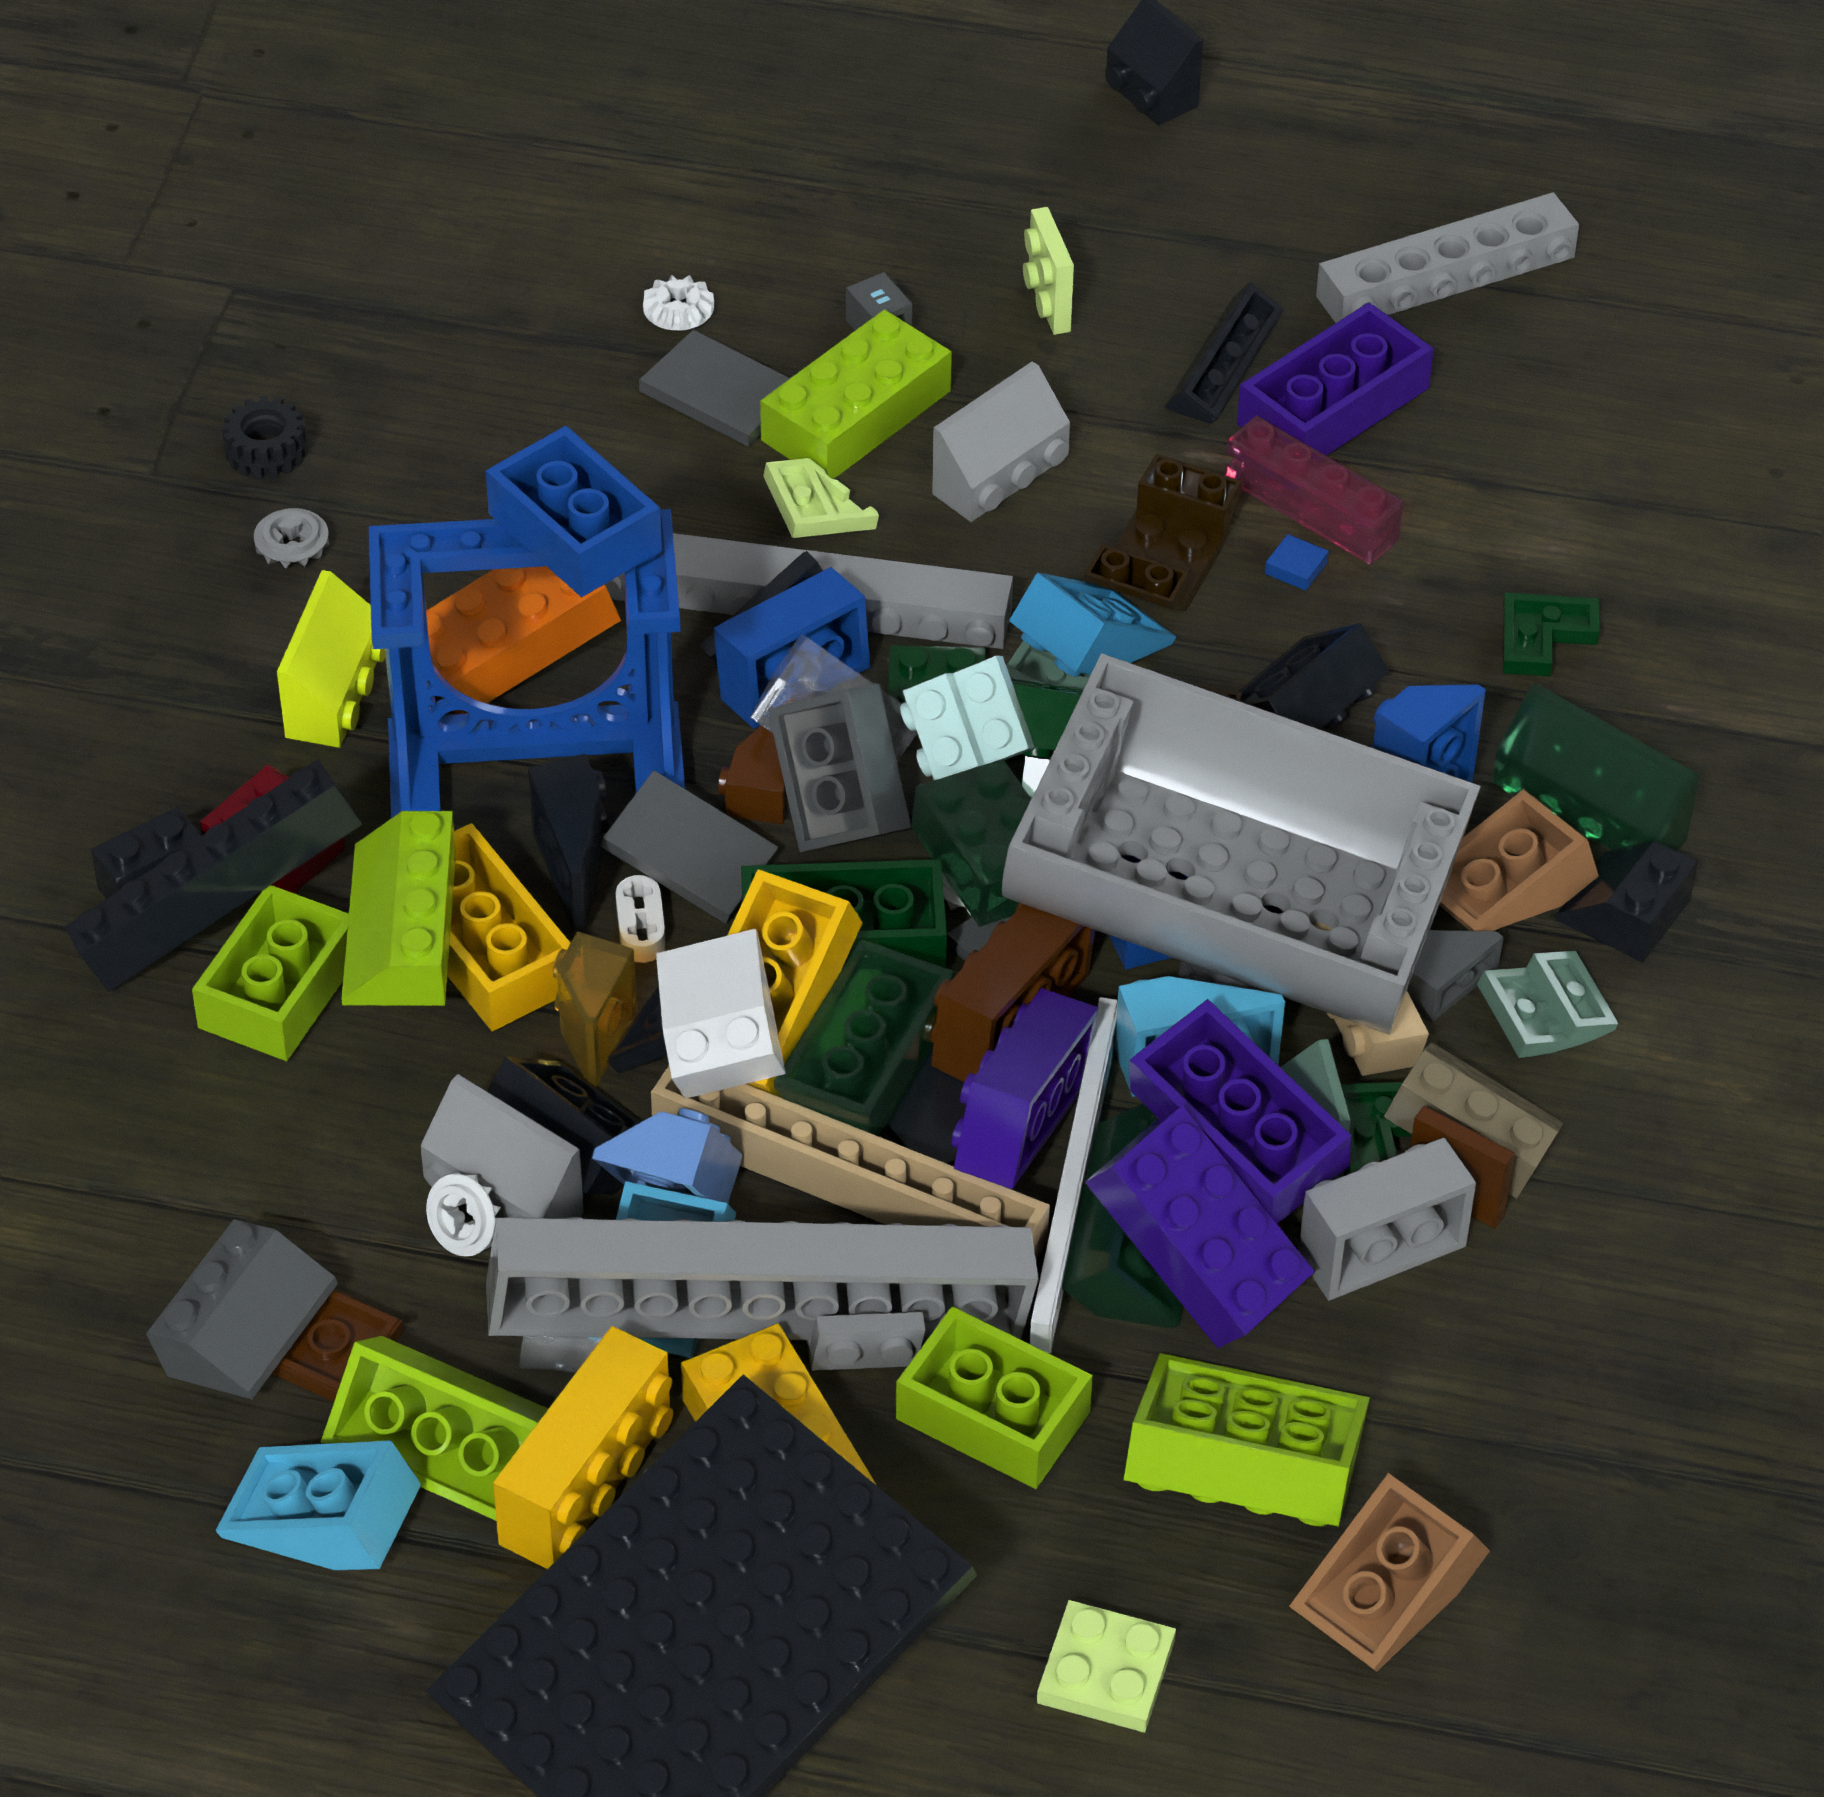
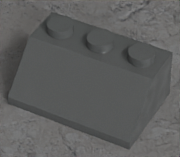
[768,684,911,852]
[146,1219,338,1399]

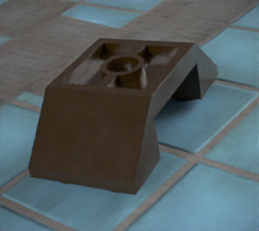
[1084,454,1242,611]

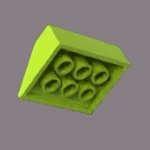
[1124,1353,1370,1527]

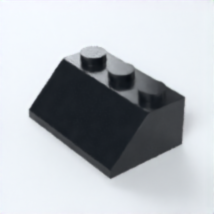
[1238,623,1389,730]
[486,1057,641,1197]

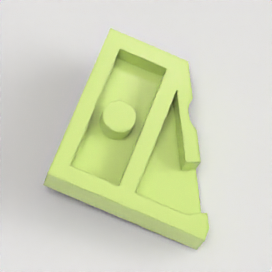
[763,458,879,538]

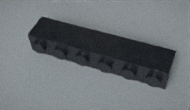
[65,759,362,992]

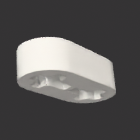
[616,875,665,963]

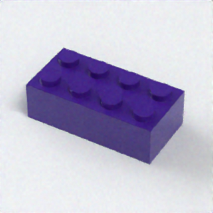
[1237,302,1434,472]
[951,988,1099,1189]
[1130,999,1351,1224]
[1085,1105,1315,1348]

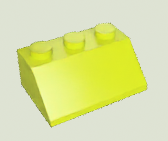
[277,570,385,748]

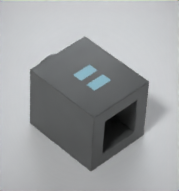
[846,272,912,331]

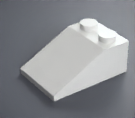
[656,929,786,1099]

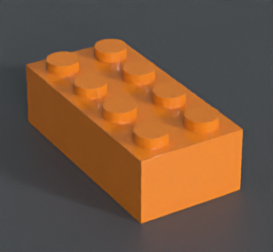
[426,566,621,714]

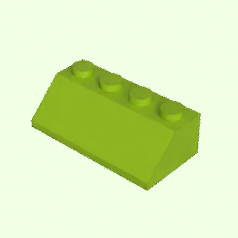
[342,811,456,1006]
[321,1336,548,1521]

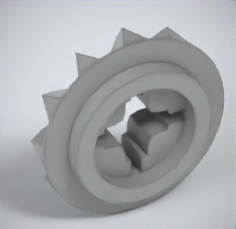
[254,508,329,569]

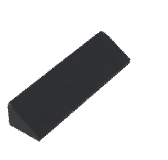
[1165,282,1284,424]

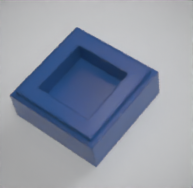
[1265,534,1329,591]

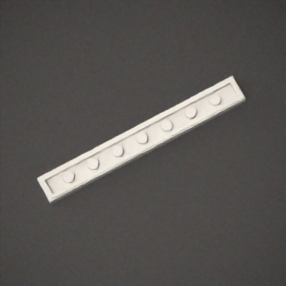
[1030,997,1118,1353]

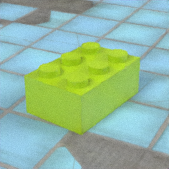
[192,885,349,1061]
[896,1306,1093,1489]

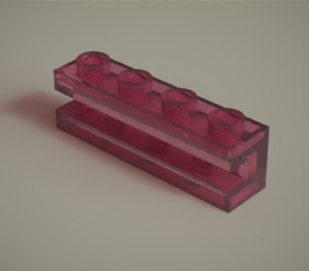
[1225,415,1403,565]

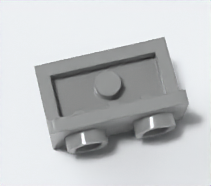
[806,1312,925,1371]

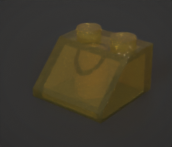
[553,932,637,1087]

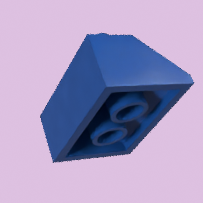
[1371,684,1486,783]

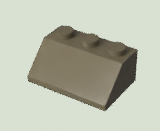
[1384,1042,1564,1199]

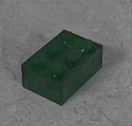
[911,759,1031,927]

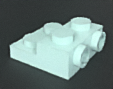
[900,656,1035,783]

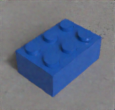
[485,426,662,598]
[714,567,870,729]

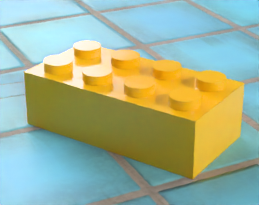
[447,823,579,1032]
[727,869,863,1098]
[681,1323,876,1485]
[493,1326,673,1569]

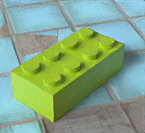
[760,309,952,479]

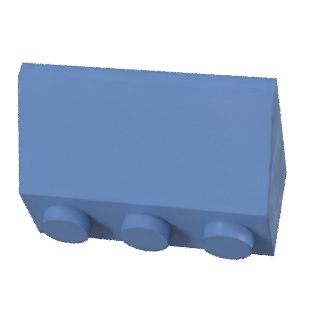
[592,1108,743,1203]

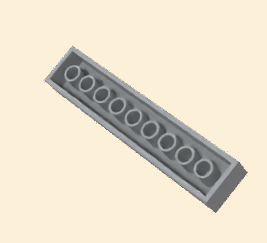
[486,1216,1038,1342]

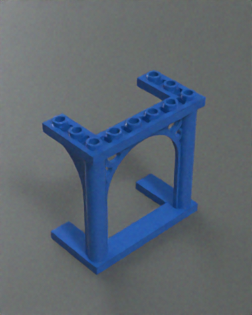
[369,509,685,818]

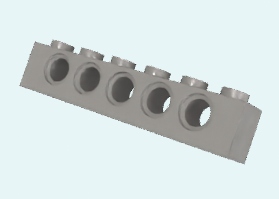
[1316,192,1579,323]

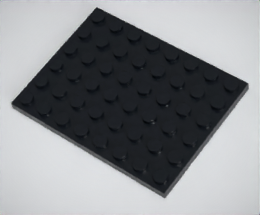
[426,1374,977,1797]

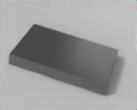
[639,330,790,447]
[601,770,778,924]

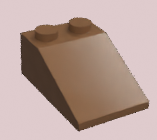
[1439,789,1599,931]
[1289,1473,1490,1672]

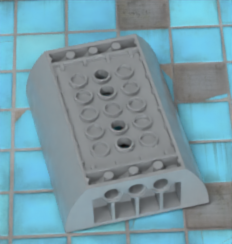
[1002,653,1481,1035]

